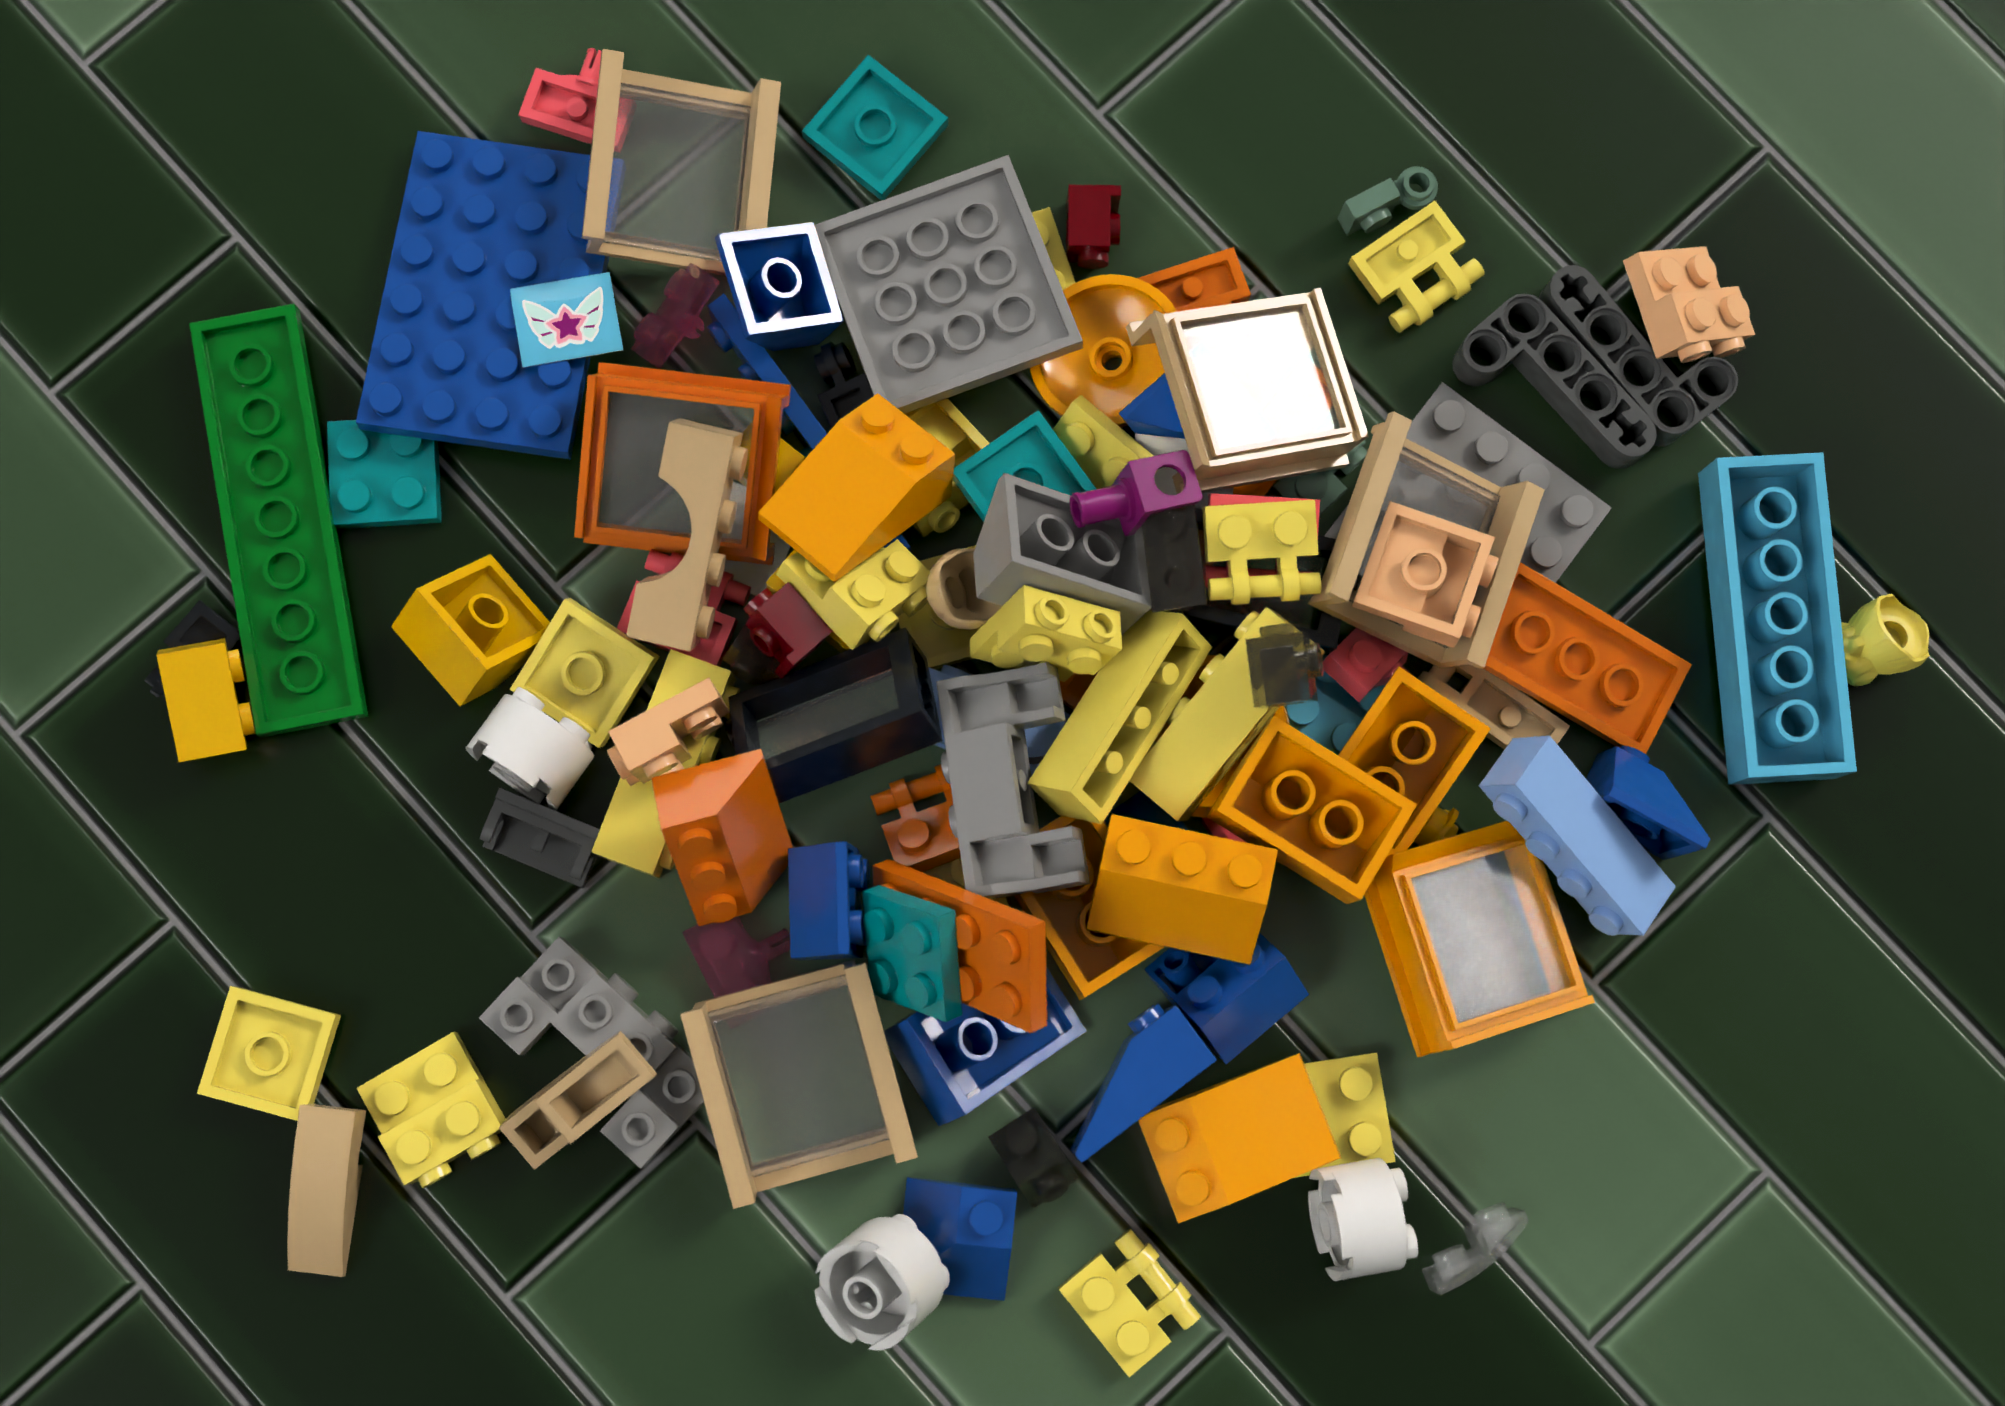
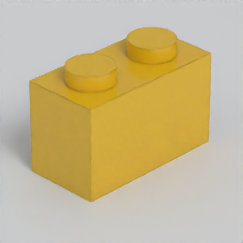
[156,638,256,762]

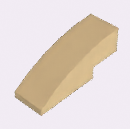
[499,1031,657,1170]
[287,1104,366,1277]

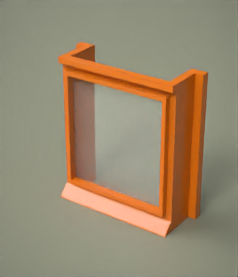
[574,362,791,565]

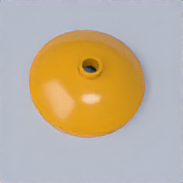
[1030,274,1187,427]

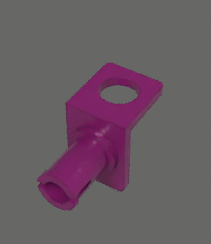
[1069,450,1203,537]

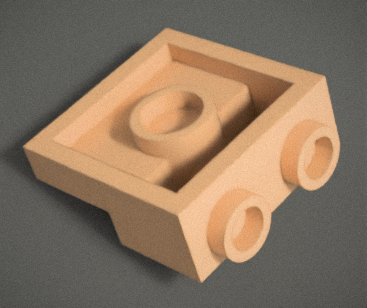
[1623,246,1755,363]
[1352,501,1499,648]
[607,678,730,786]

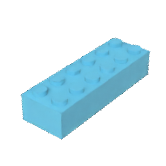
[1698,452,1857,785]

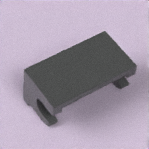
[480,788,600,888]

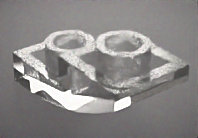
[1421,1202,1529,1295]

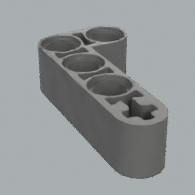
[1539,265,1738,447]
[1452,293,1657,469]

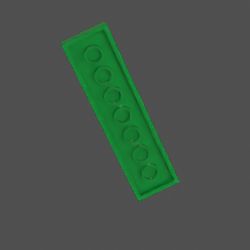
[189,304,368,738]

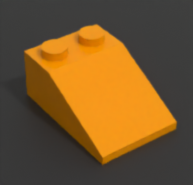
[758,393,955,583]
[1138,1053,1341,1223]

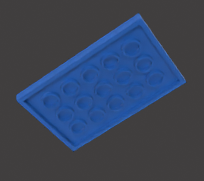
[356,131,626,460]

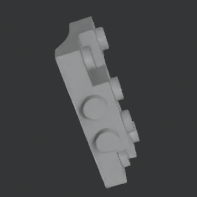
[936,662,1090,899]
[479,937,705,1169]

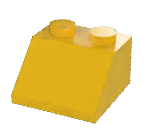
[391,554,550,707]

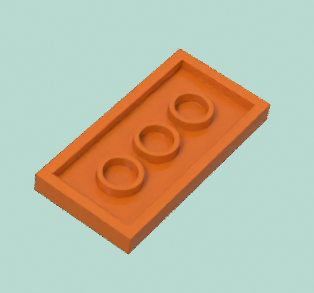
[1483,562,1692,754]
[872,859,1047,1033]

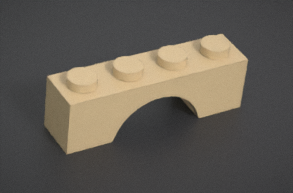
[626,418,748,652]

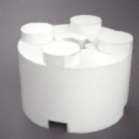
[465,687,594,811]
[1308,1158,1418,1281]
[815,1214,950,1351]

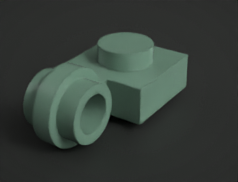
[1337,166,1438,236]
[1271,441,1367,516]

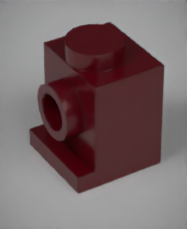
[1066,184,1121,269]
[743,582,833,679]

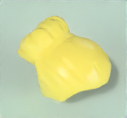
[1841,593,1929,687]

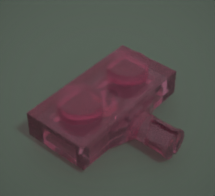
[631,262,720,369]
[682,916,790,1030]

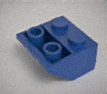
[788,841,870,960]
[1144,932,1309,1064]

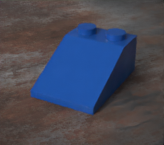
[884,967,1086,1126]
[1070,1004,1217,1163]

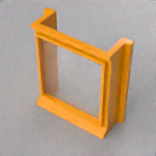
[1364,821,1595,1057]

